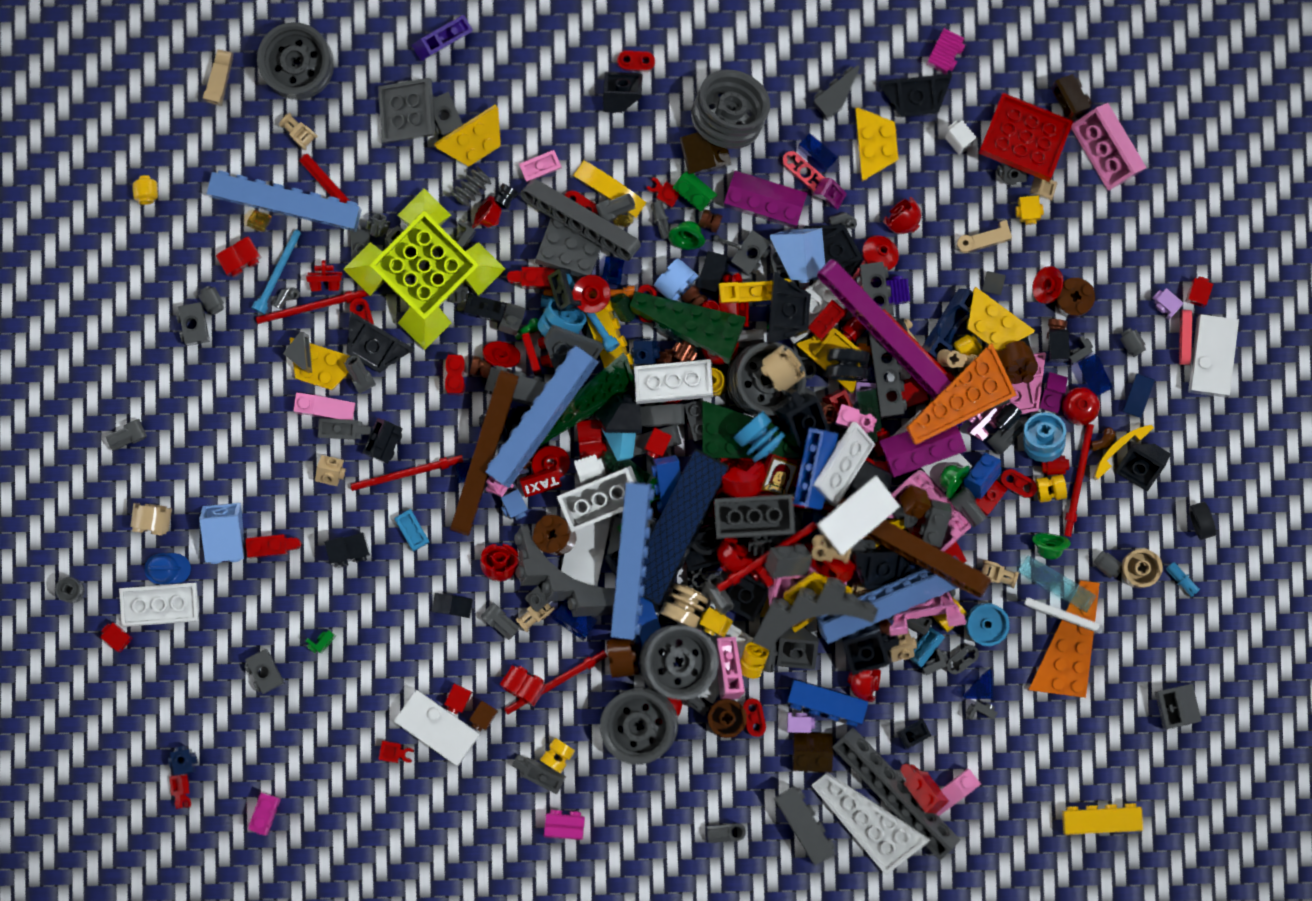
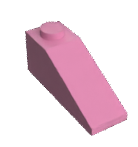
[293,392,355,420]
[716,637,745,700]
[936,769,981,816]

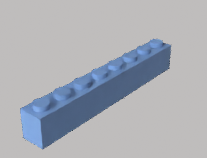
[207,170,362,232]
[486,345,599,488]
[611,481,655,640]
[816,556,960,643]

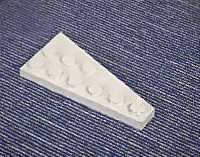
[811,772,930,875]

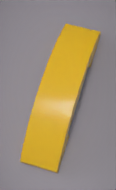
[573,160,647,218]
[719,278,792,303]
[1093,425,1154,481]

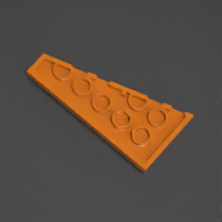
[906,343,1017,445]
[1028,581,1100,698]

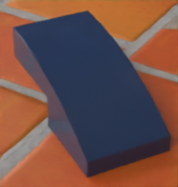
[1123,373,1155,418]

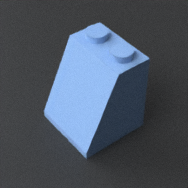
[770,228,825,283]
[199,503,245,564]

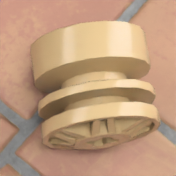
[659,583,709,628]

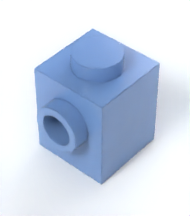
[501,489,529,521]

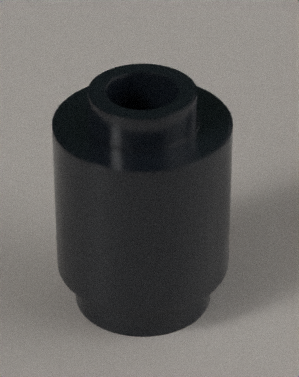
[994,402,1022,431]

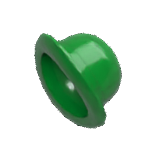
[668,221,705,250]
[939,464,970,499]
[1032,533,1071,560]

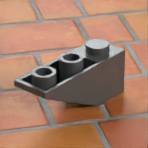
[813,65,860,121]

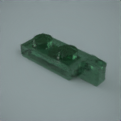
[856,388,882,442]
[599,450,651,483]

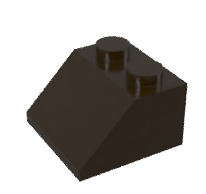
[1051,74,1092,120]
[679,132,732,175]
[793,732,833,772]

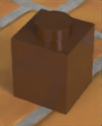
[900,485,931,519]
[470,700,498,732]

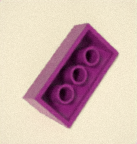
[724,170,807,229]
[879,425,967,477]

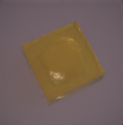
[247,210,272,232]

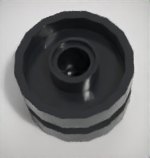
[825,348,869,381]

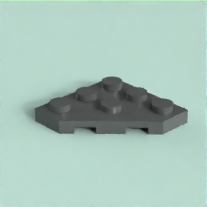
[544,325,604,370]

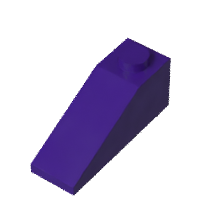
[412,14,473,61]

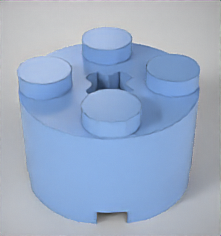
[654,258,699,301]

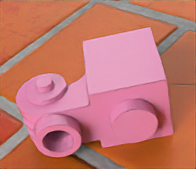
[835,404,877,433]

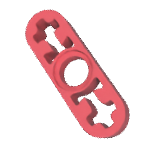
[782,151,825,192]
[1179,310,1192,365]

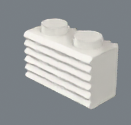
[945,120,976,155]
[574,454,606,485]

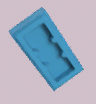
[394,509,430,552]
[909,627,945,668]

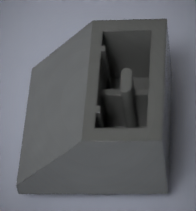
[1155,684,1201,730]

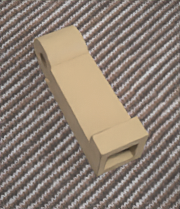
[203,49,233,106]
[957,220,1012,253]

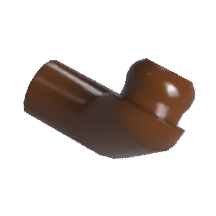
[1091,427,1116,451]

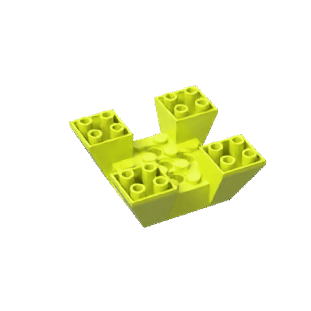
[343,189,505,350]

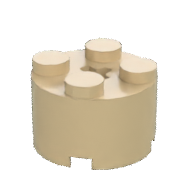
[761,345,805,392]
[131,503,172,535]
[1121,549,1163,588]

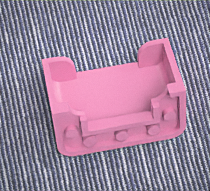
[887,470,971,552]

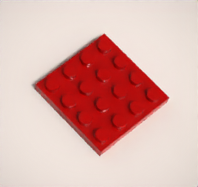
[979,93,1073,182]

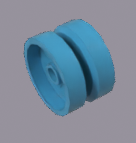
[537,298,587,337]
[1023,412,1066,462]
[964,602,1010,646]

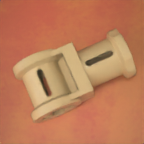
[279,113,318,150]
[937,349,977,368]
[811,535,851,563]
[982,560,1019,589]
[515,603,556,632]

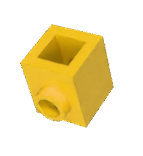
[1016,195,1044,225]
[700,607,733,637]

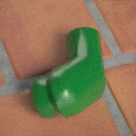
[515,318,539,341]

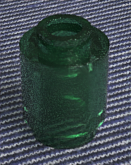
[612,293,636,323]

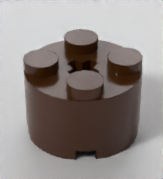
[1054,278,1095,318]
[997,341,1038,384]
[533,515,577,556]
[606,638,639,678]
[708,699,747,738]

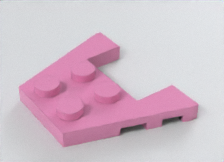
[996,352,1046,415]
[890,592,966,636]

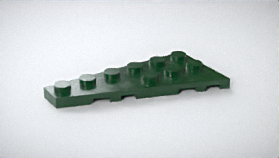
[630,291,746,364]
[540,352,635,446]
[702,400,805,459]

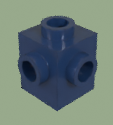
[631,338,660,366]
[168,746,197,776]

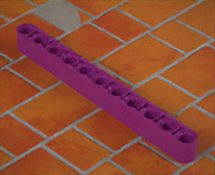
[817,260,963,424]

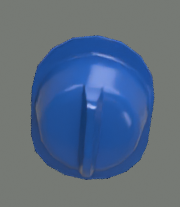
[144,553,191,584]

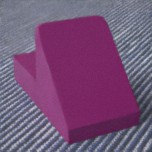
[813,178,847,210]
[1039,372,1068,414]

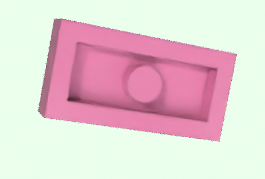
[519,150,562,183]

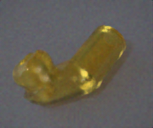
[612,214,634,227]

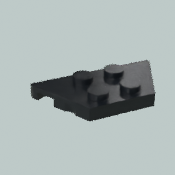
[879,74,952,118]
[803,225,863,276]
[767,272,811,344]
[346,311,414,373]
[852,549,911,590]

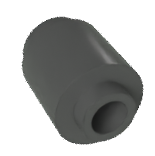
[198,286,225,316]
[1120,328,1147,358]
[1093,551,1122,578]

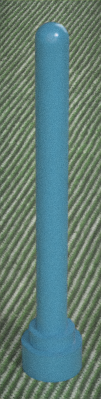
[251,230,301,315]
[567,274,620,353]

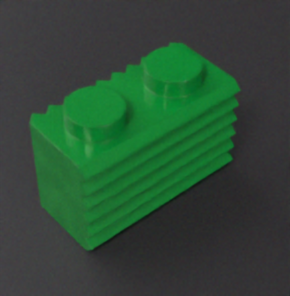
[673,171,718,211]

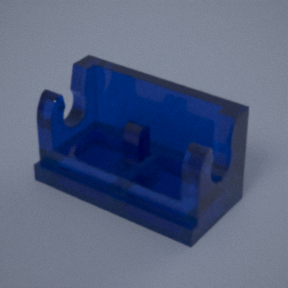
[798,133,839,173]
[1078,354,1114,396]
[552,600,597,641]

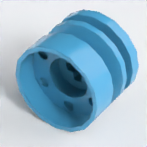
[733,411,785,462]

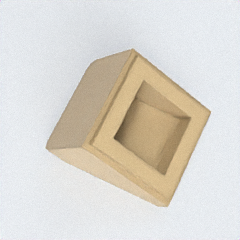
[1030,177,1058,200]

